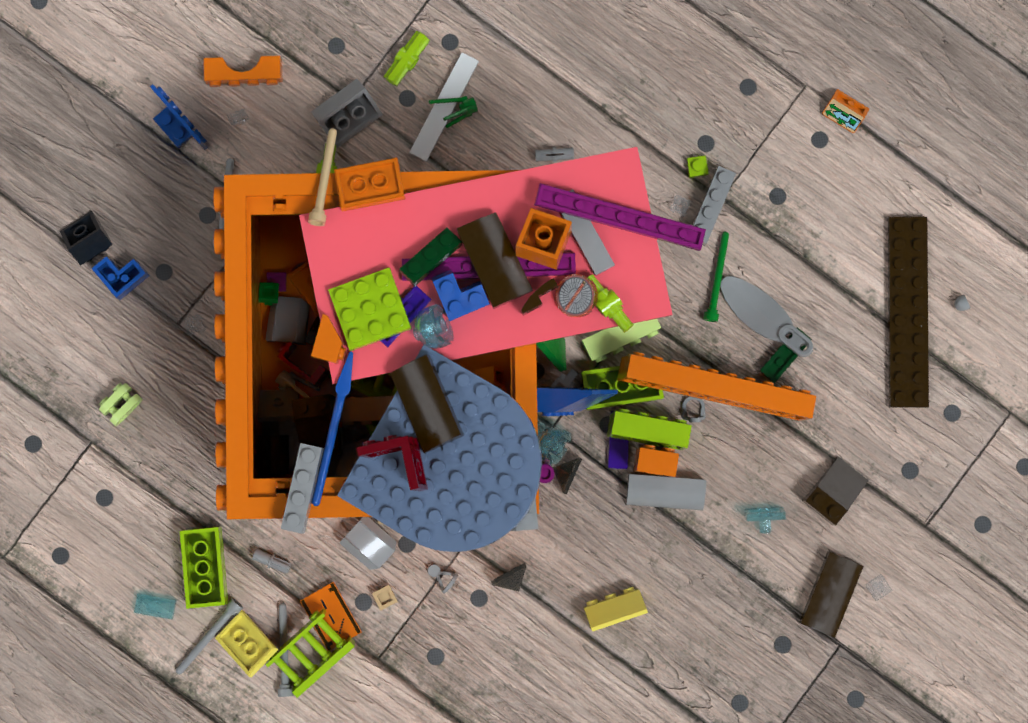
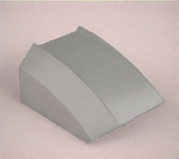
[266,296,310,345]
[340,517,396,570]

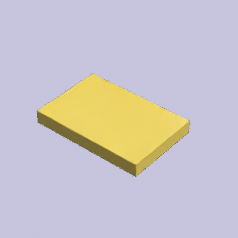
[215,610,278,678]

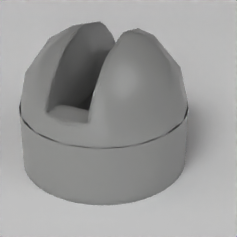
[954,295,970,311]

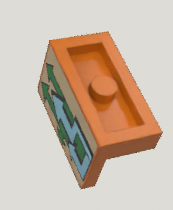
[822,89,869,133]

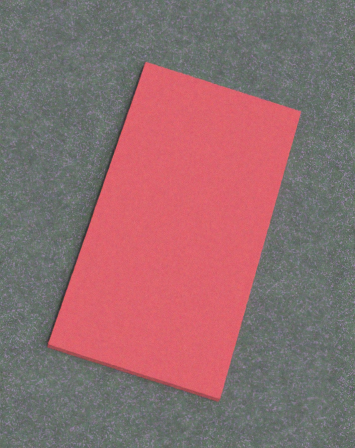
[299,147,673,385]

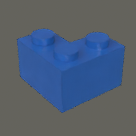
[92,256,150,300]
[431,270,490,321]

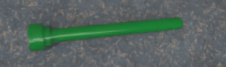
[703,232,729,323]

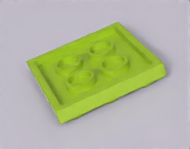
[328,267,412,351]

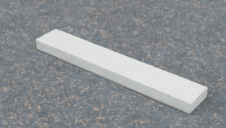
[409,53,479,162]

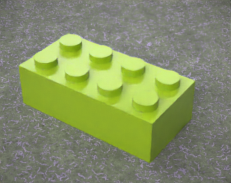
[581,366,664,411]
[607,409,692,450]
[180,527,228,609]

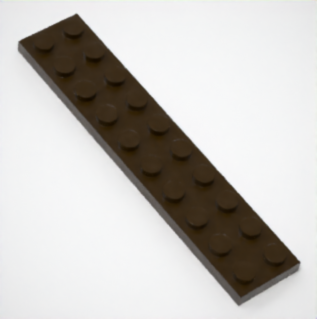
[888,217,929,408]

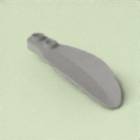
[721,276,813,357]

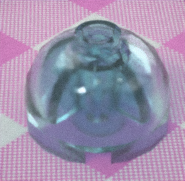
[413,304,454,349]
[538,426,571,466]

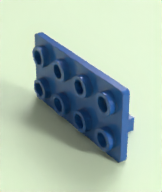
[150,84,208,150]

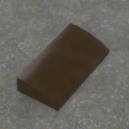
[457,212,533,309]
[390,354,464,453]
[799,551,864,638]

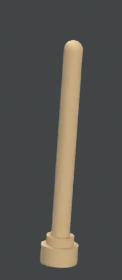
[308,128,337,226]

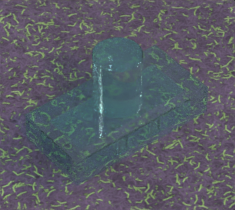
[744,507,786,533]
[134,593,177,619]

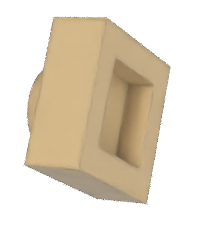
[372,584,398,611]

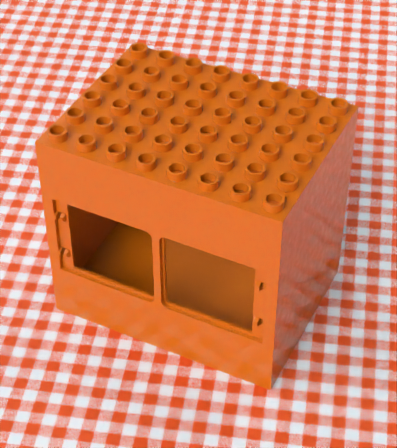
[213,170,539,519]

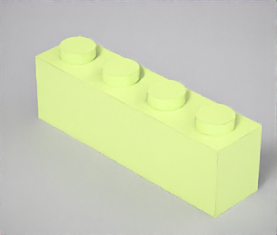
[581,319,661,363]

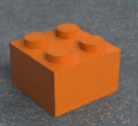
[516,208,572,270]

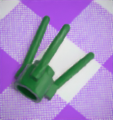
[429,96,478,128]

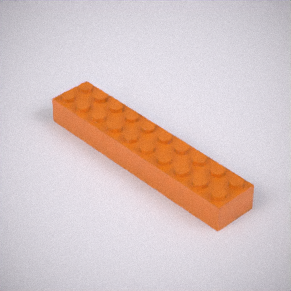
[617,352,816,421]

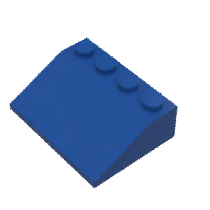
[537,387,618,416]

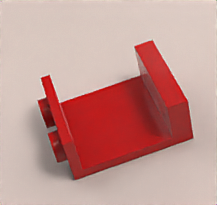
[277,341,330,387]

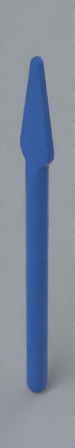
[312,352,353,506]

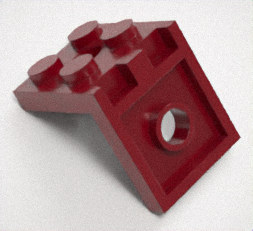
[357,435,428,491]

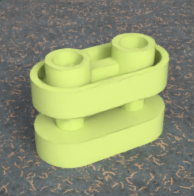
[99,383,143,426]

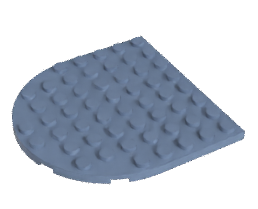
[337,345,542,552]

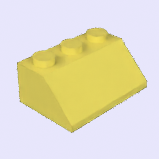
[583,586,648,632]

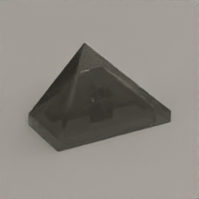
[553,458,582,495]
[491,562,526,592]

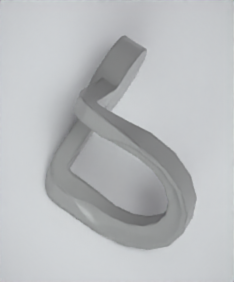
[681,396,706,422]
[428,564,458,593]

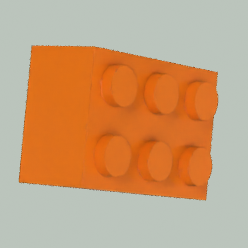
[633,444,679,477]

